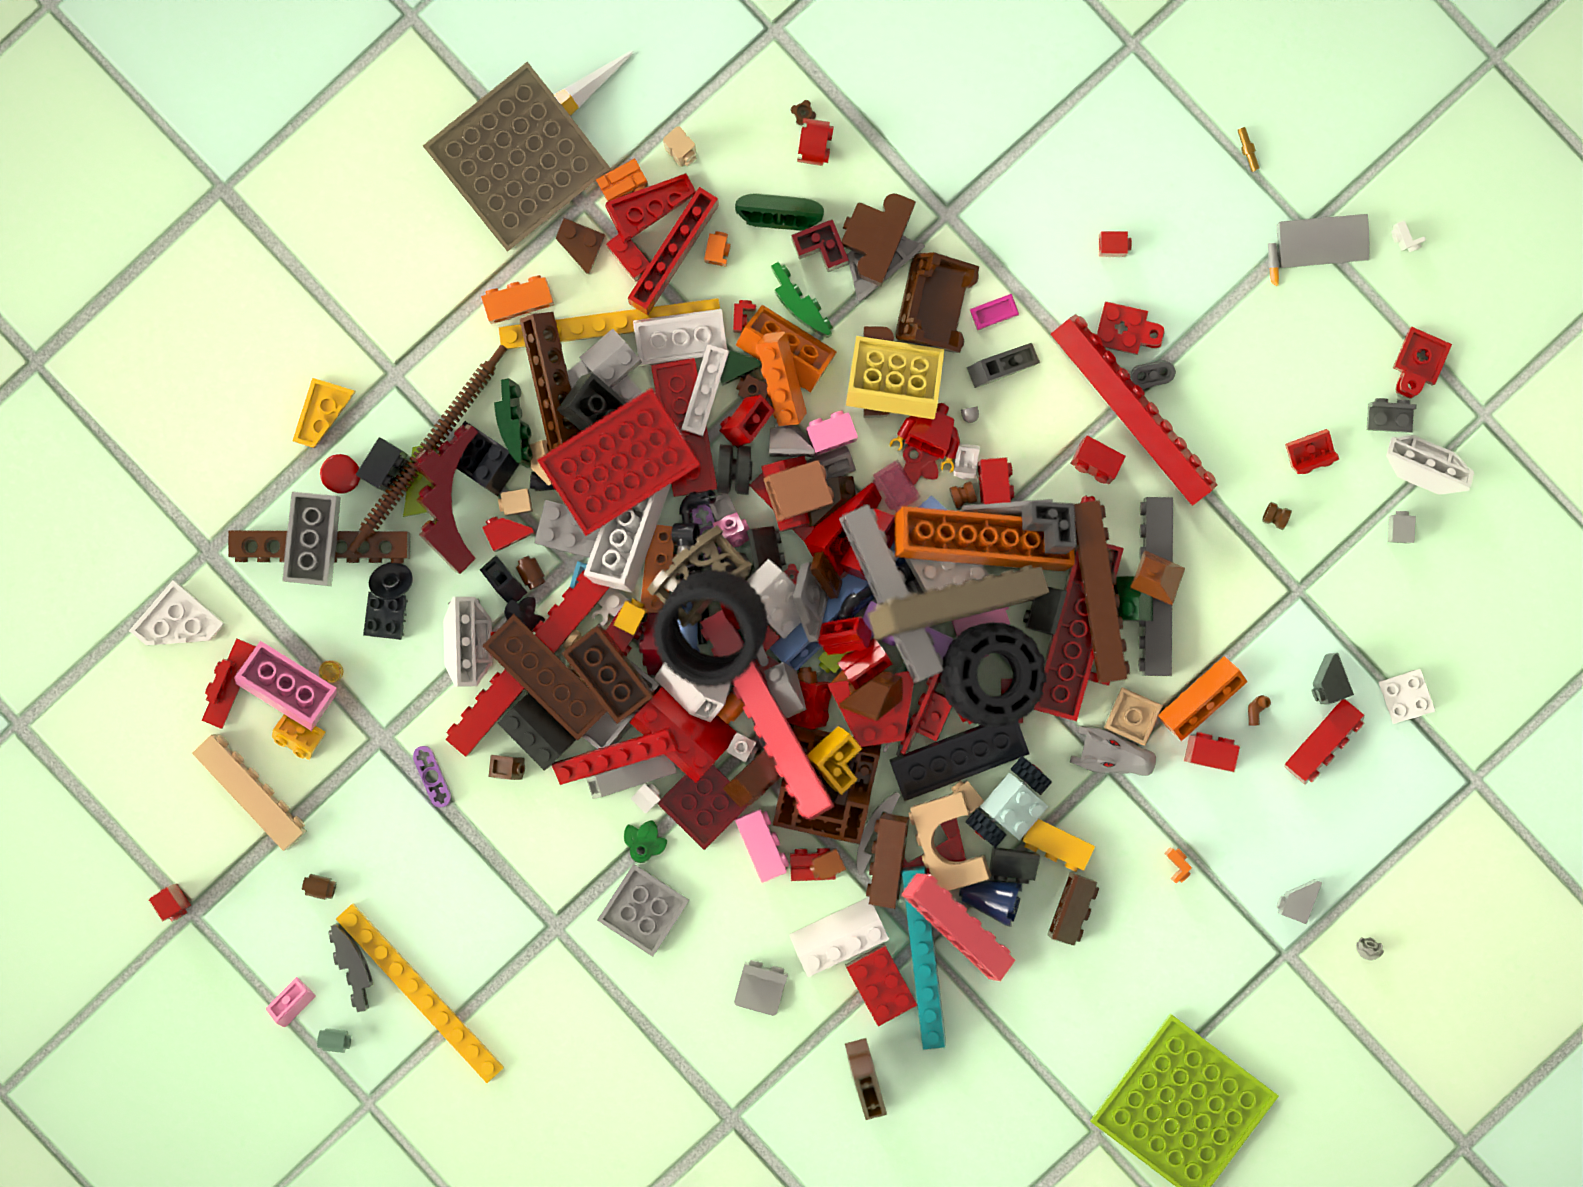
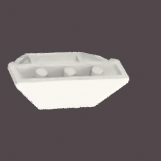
[1386,435,1474,495]
[443,597,493,687]

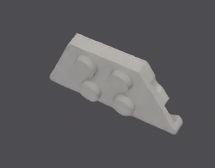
[847,235,925,302]
[793,562,828,642]

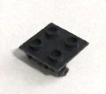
[363,591,408,640]

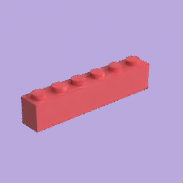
[901,874,1015,981]

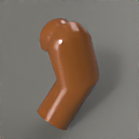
[1248,695,1271,726]

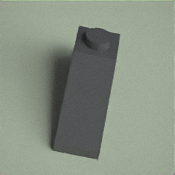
[967,342,1040,388]

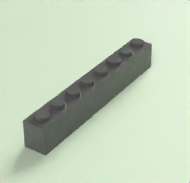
[1138,497,1173,676]

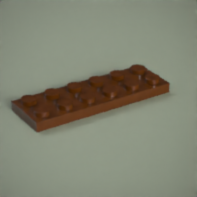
[482,614,607,741]

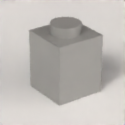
[1387,511,1416,544]

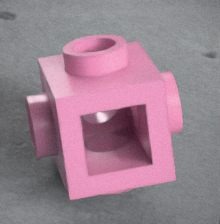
[713,512,750,547]

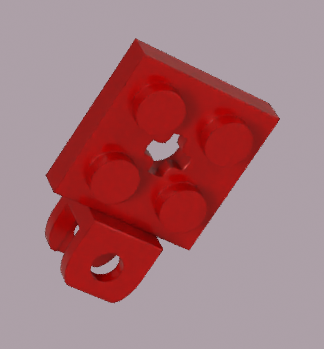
[1097,301,1165,355]
[1392,326,1452,399]

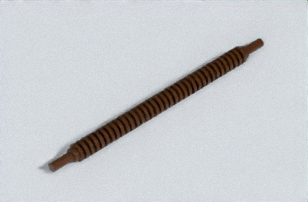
[347,344,508,554]

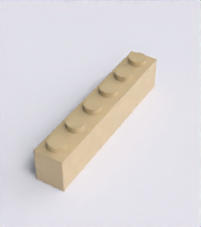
[192,734,307,851]

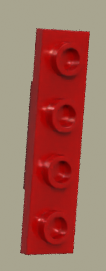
[201,638,256,729]
[900,671,953,754]

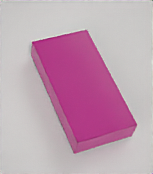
[970,294,1019,331]

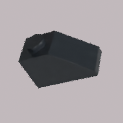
[480,555,528,603]

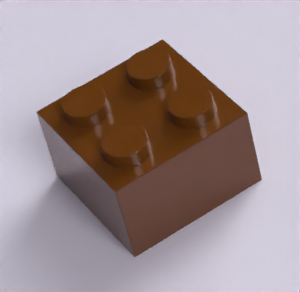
[722,750,781,808]

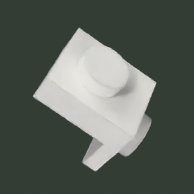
[1391,220,1426,252]
[954,443,980,480]
[727,733,758,762]
[631,783,661,813]

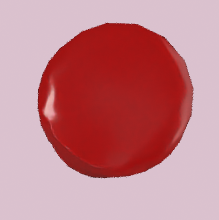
[320,454,360,494]

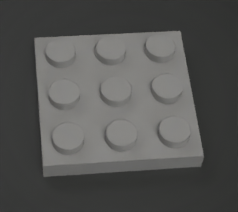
[597,864,690,957]

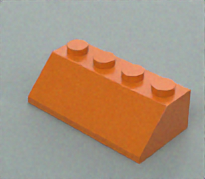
[736,305,837,393]

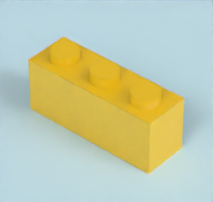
[1021,819,1095,872]

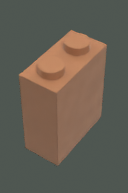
[763,460,833,522]

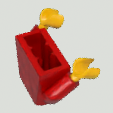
[890,403,960,473]

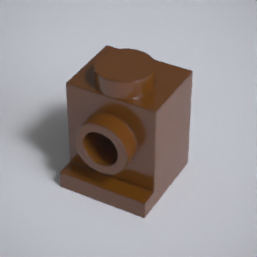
[736,375,768,400]

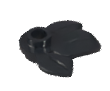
[504,597,545,632]

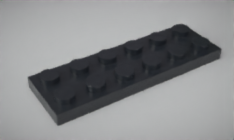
[889,722,1030,802]

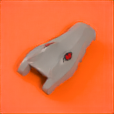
[1070,726,1156,776]

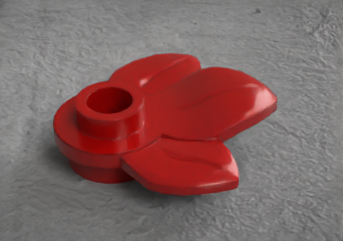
[903,445,939,485]

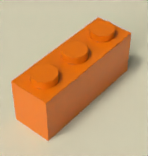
[481,275,555,325]

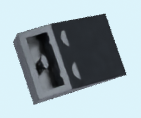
[452,421,520,496]

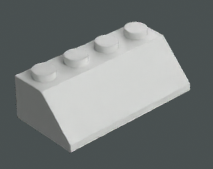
[789,897,889,977]

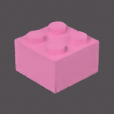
[806,410,858,456]

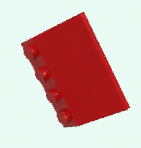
[630,687,737,783]

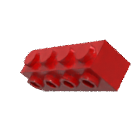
[1284,699,1365,785]

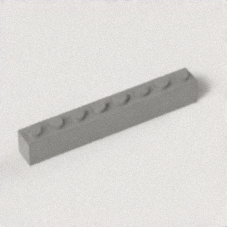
[839,505,943,683]

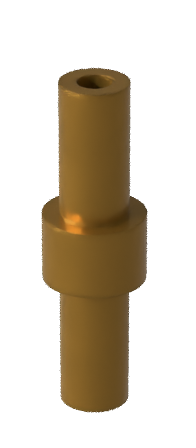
[1237,127,1260,172]

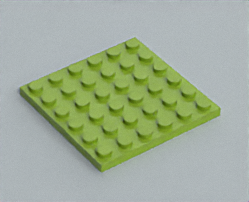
[1090,1013,1279,1187]

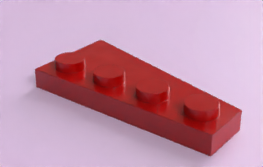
[605,173,696,243]

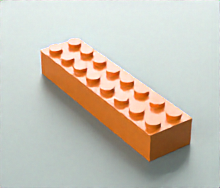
[895,506,1075,572]

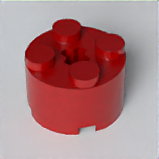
[797,118,834,166]

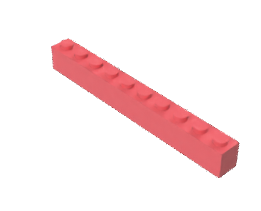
[700,610,834,820]

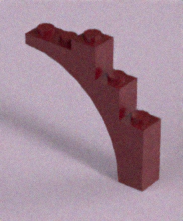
[414,425,478,574]

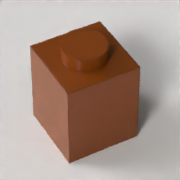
[810,848,846,881]

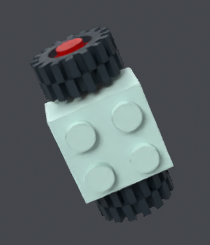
[965,756,1052,848]

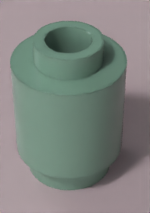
[317,1028,351,1053]

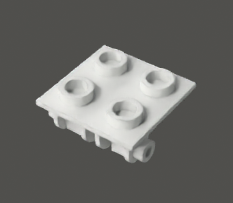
[1378,669,1436,724]

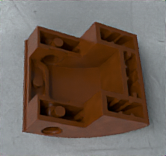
[772,725,882,845]

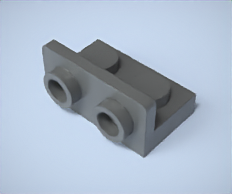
[1366,398,1417,433]

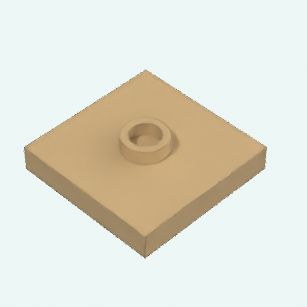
[1104,687,1163,746]

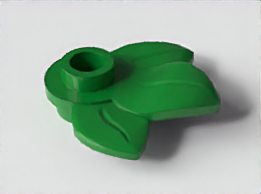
[624,820,667,863]

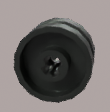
[717,444,753,495]

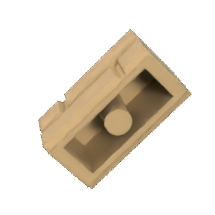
[663,126,697,167]

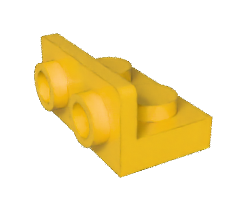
[272,714,326,760]

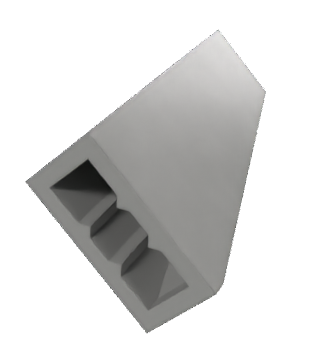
[586,755,678,799]

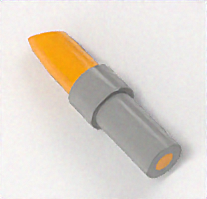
[1268,243,1280,286]

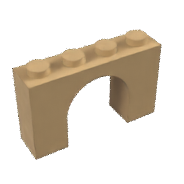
[908,790,991,891]

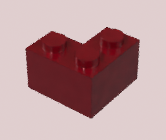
[791,219,849,272]
[639,613,664,675]

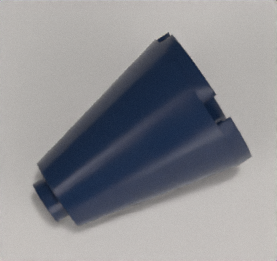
[959,881,1023,927]

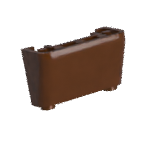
[895,252,980,353]

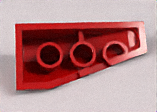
[804,482,882,577]

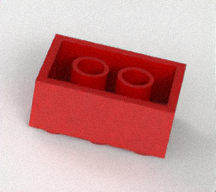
[845,943,917,1027]

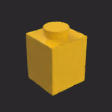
[614,598,647,635]

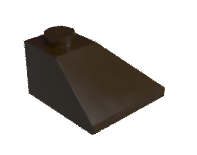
[807,476,856,526]

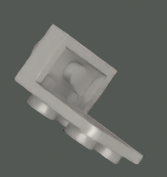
[734,960,788,1016]

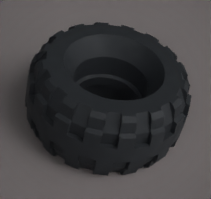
[940,622,1047,727]

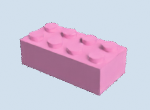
[235,641,337,731]

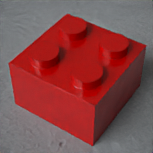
[977,457,1014,504]
[1184,732,1240,773]

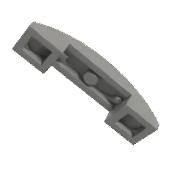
[856,792,901,876]

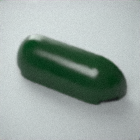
[735,194,824,231]

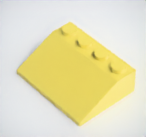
[846,336,945,419]

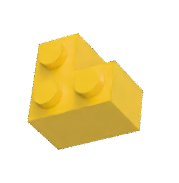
[807,726,862,795]

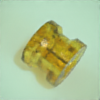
[319,660,344,683]

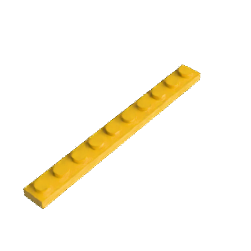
[499,298,720,349]
[336,903,504,1083]

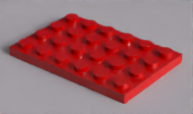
[537,387,701,536]

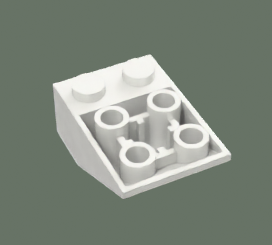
[654,663,731,722]

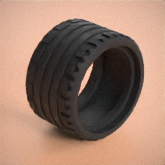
[654,569,768,687]

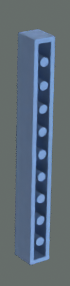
[769,495,947,671]

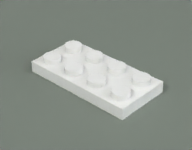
[633,309,727,365]

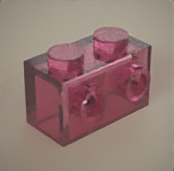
[872,459,921,512]

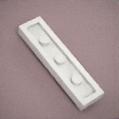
[681,344,729,436]

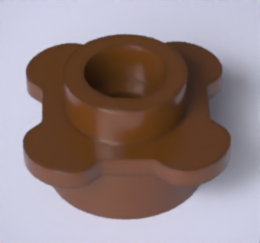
[791,100,816,126]

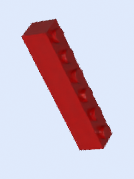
[627,187,719,316]

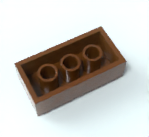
[562,623,655,724]

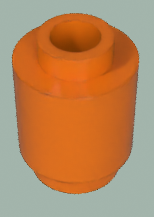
[717,691,746,724]

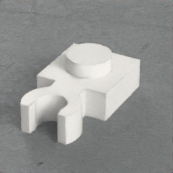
[591,587,629,626]

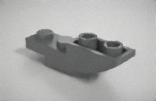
[328,923,373,1012]

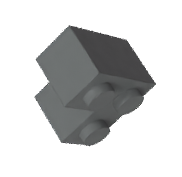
[1022,501,1076,554]

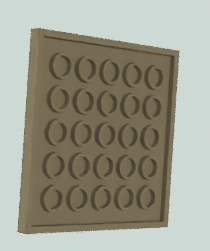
[422,61,611,252]

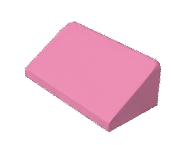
[265,977,316,1027]

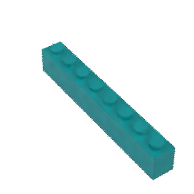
[902,865,946,1050]

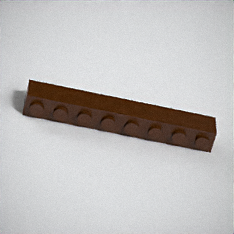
[1074,500,1130,683]

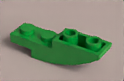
[771,261,833,338]

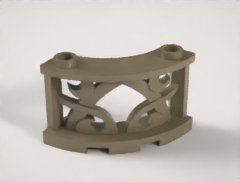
[647,525,752,628]

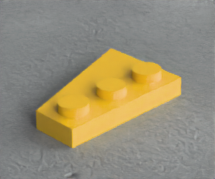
[292,378,356,448]

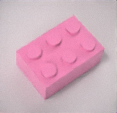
[735,808,789,883]

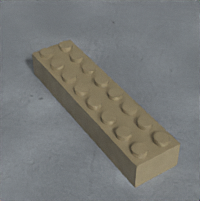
[868,565,1049,640]

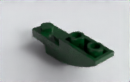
[494,378,533,468]

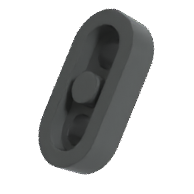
[1130,360,1176,388]

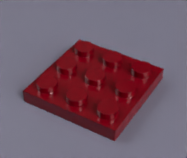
[657,765,749,850]

